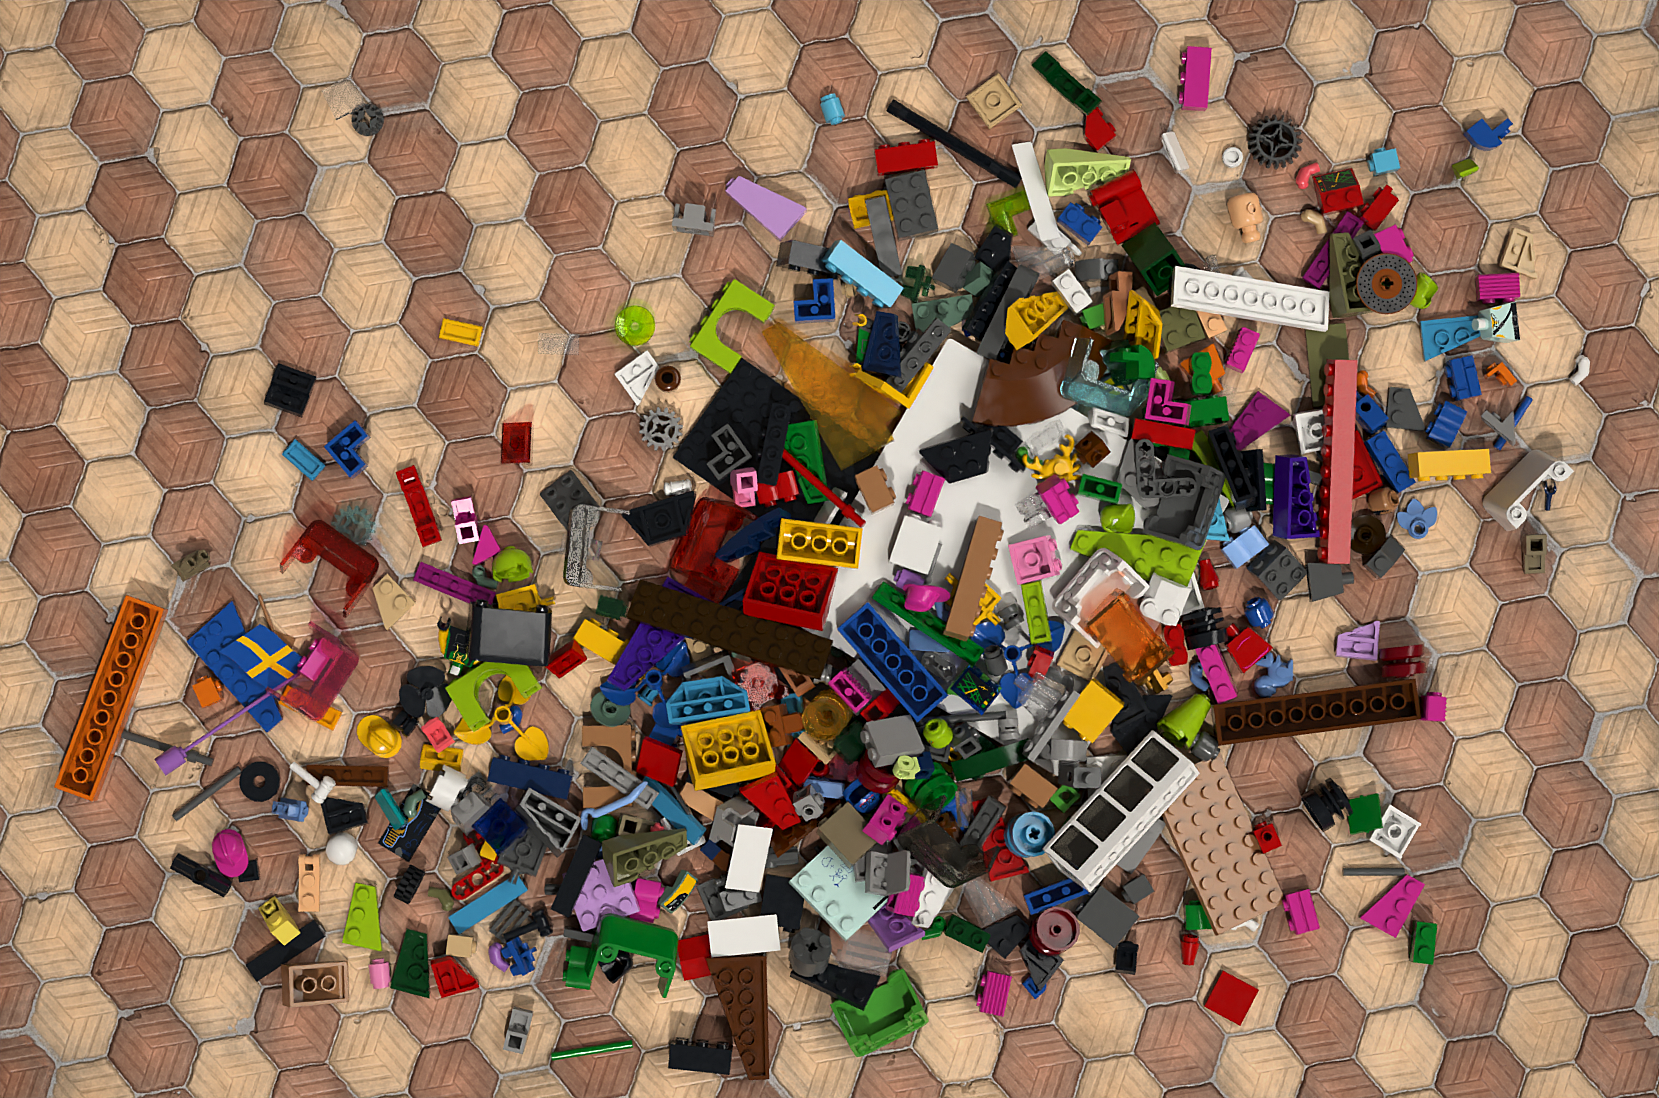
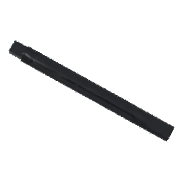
[886,99,1022,188]

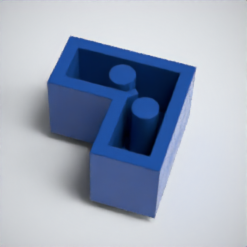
[794,278,835,324]
[324,421,371,479]

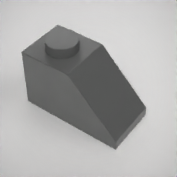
[1362,536,1405,579]

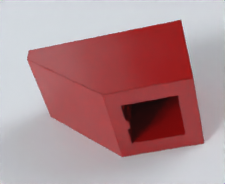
[1083,107,1116,153]
[860,688,901,722]

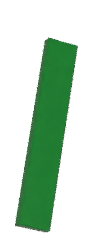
[872,581,984,666]

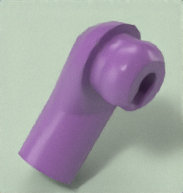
[488,942,510,973]

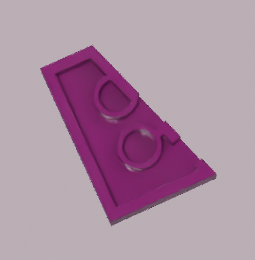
[1230,391,1290,451]

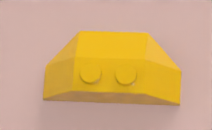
[1122,290,1163,359]

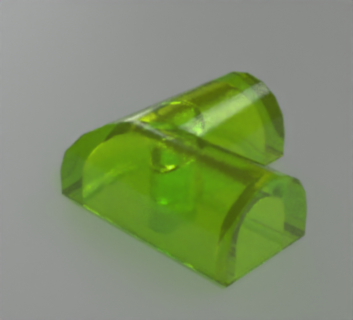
[986,191,1031,237]

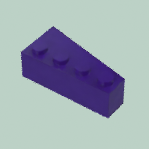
[1273,454,1320,539]

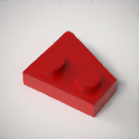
[430,955,479,998]

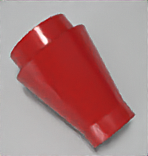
[1198,559,1220,590]
[1180,934,1201,965]

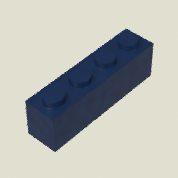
[487,754,574,800]

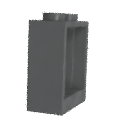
[680,650,743,688]

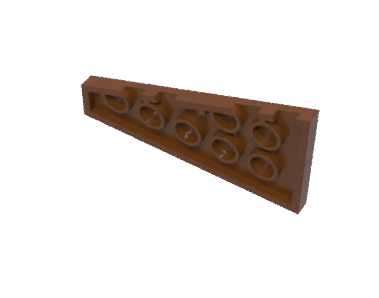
[705,956,770,1080]

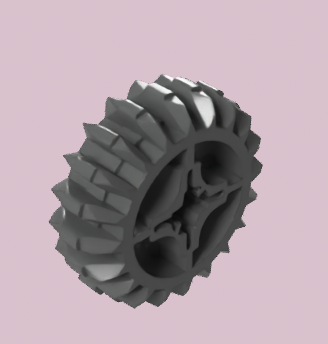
[1248,114,1303,170]

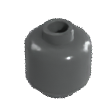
[1190,731,1221,762]

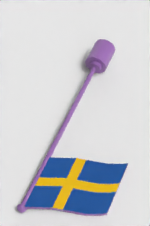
[154,624,302,776]

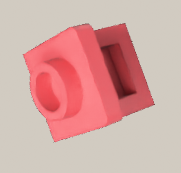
[421,717,455,753]

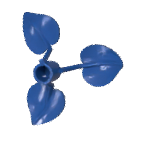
[970,620,1065,709]
[600,642,690,731]

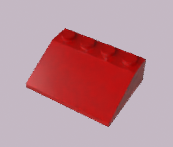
[743,552,838,631]

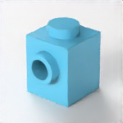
[1367,147,1400,176]

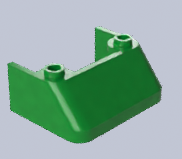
[584,913,678,998]

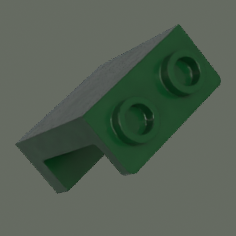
[944,914,991,953]

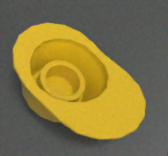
[357,715,402,758]

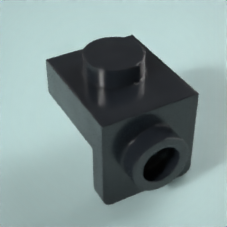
[1115,941,1139,975]

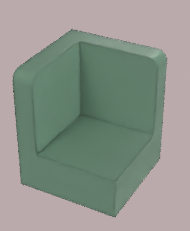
[963,262,994,297]

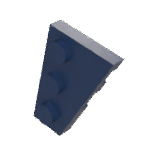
[862,311,901,378]

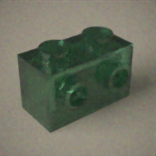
[1099,339,1137,386]

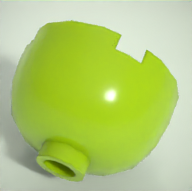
[492,546,533,582]

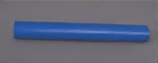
[1493,396,1533,451]

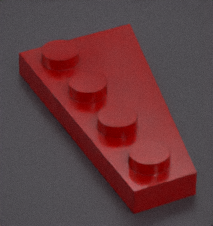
[971,798,1029,882]

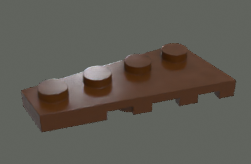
[770,797,842,858]

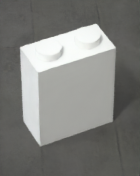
[889,513,943,575]

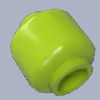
[923,718,953,749]

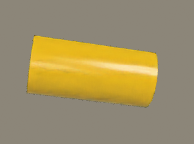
[776,518,863,569]

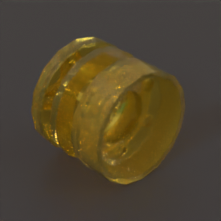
[802,689,853,741]

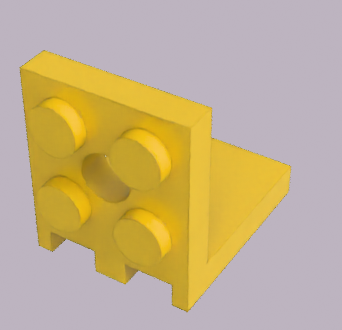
[855,362,934,409]

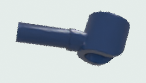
[1544,481,1557,511]

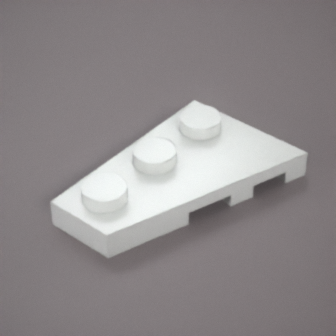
[909,865,964,928]

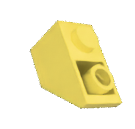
[258,896,300,945]

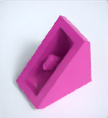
[472,525,502,565]

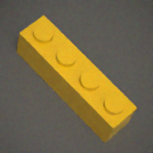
[1408,449,1491,482]
[572,618,651,681]

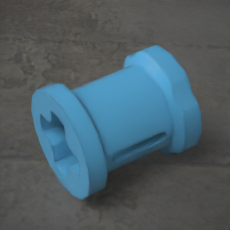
[637,686,663,707]

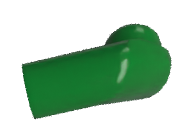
[922,916,946,941]

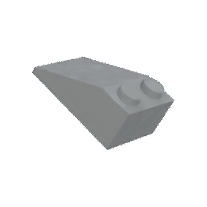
[1104,801,1166,874]

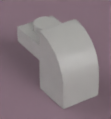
[1038,739,1087,762]

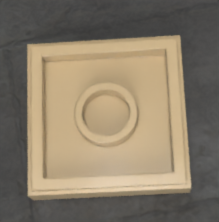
[966,73,1022,130]
[1056,630,1111,682]

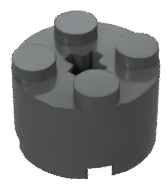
[788,927,832,977]

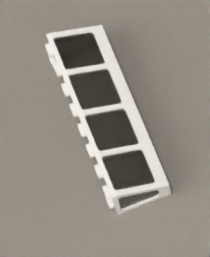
[1043,730,1200,892]

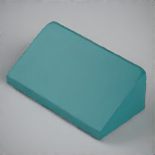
[375,789,408,830]

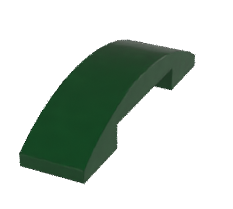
[1032,51,1102,116]
[951,738,1029,782]

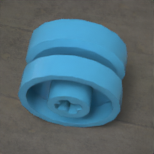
[1004,811,1055,858]

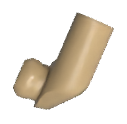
[1301,209,1327,235]

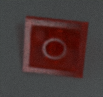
[501,422,534,465]

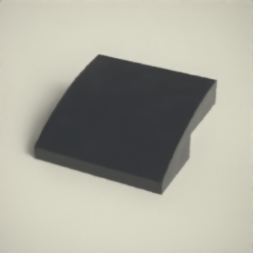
[264,363,317,418]

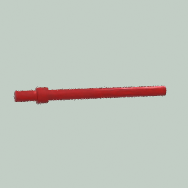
[782,449,866,528]

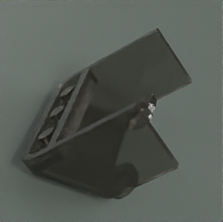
[563,505,630,592]
[897,795,1000,888]

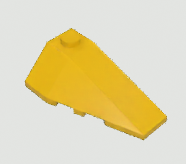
[1005,291,1068,350]

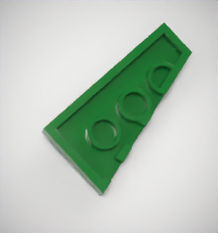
[784,420,829,504]

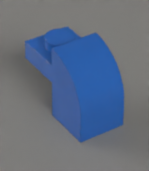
[1463,118,1513,151]

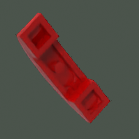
[395,465,442,548]

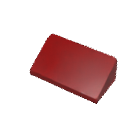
[545,639,587,679]

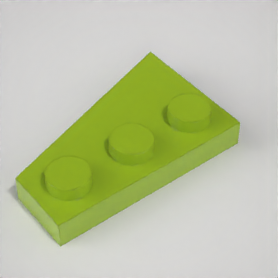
[342,882,383,952]

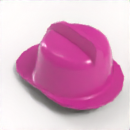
[903,584,951,612]
[212,829,249,877]

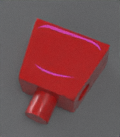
[1224,623,1273,673]

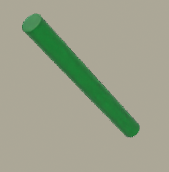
[551,1040,633,1061]

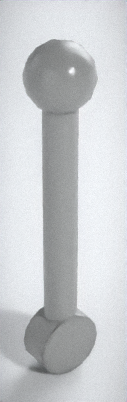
[924,543,942,584]

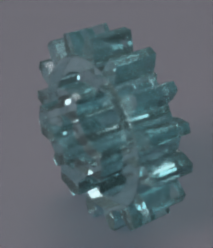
[331,506,376,549]

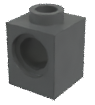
[1121,873,1155,904]

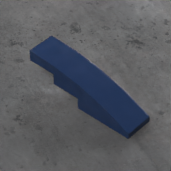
[715,508,791,563]

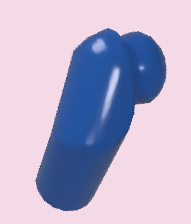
[499,706,523,734]

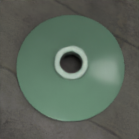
[590,691,630,727]

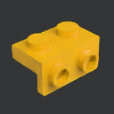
[848,190,893,229]

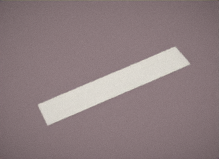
[1012,142,1061,241]

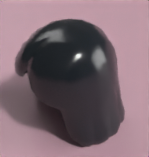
[598,950,634,984]

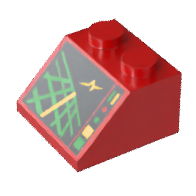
[1312,168,1364,216]

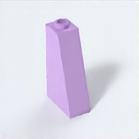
[725,176,807,241]

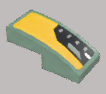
[658,870,698,913]

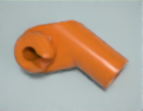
[1357,370,1376,398]

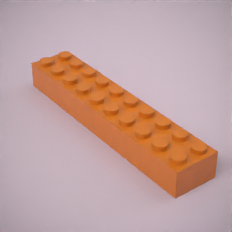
[54,595,168,801]

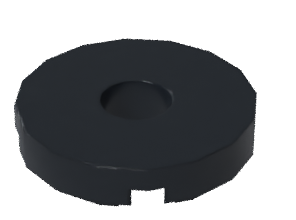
[239,761,280,802]

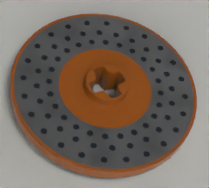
[1356,253,1417,315]

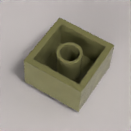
[1159,307,1205,354]

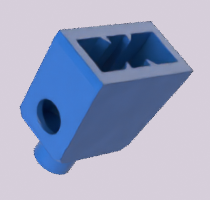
[1355,390,1389,437]

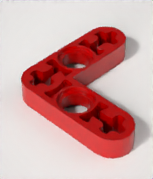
[451,826,504,900]

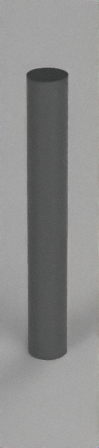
[1342,868,1405,876]

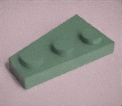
[911,294,974,332]

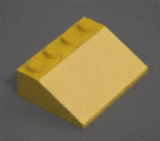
[681,710,776,791]

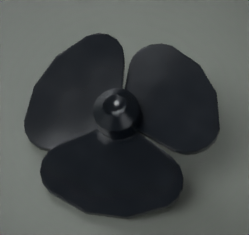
[399,666,452,718]

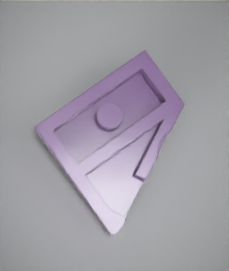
[1335,621,1380,661]

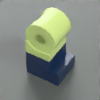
[892,751,935,779]

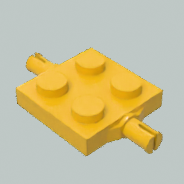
[945,573,1002,626]
[496,584,555,611]

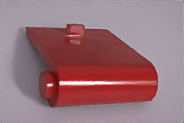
[1088,169,1160,246]

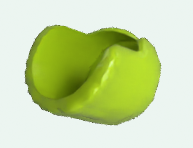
[1410,272,1438,309]
[1100,504,1135,533]

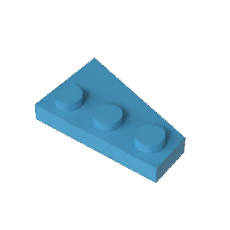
[1419,315,1481,362]

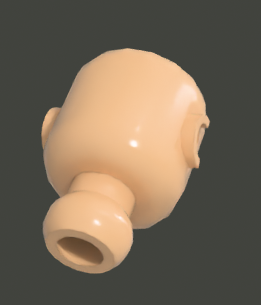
[1227,193,1264,244]

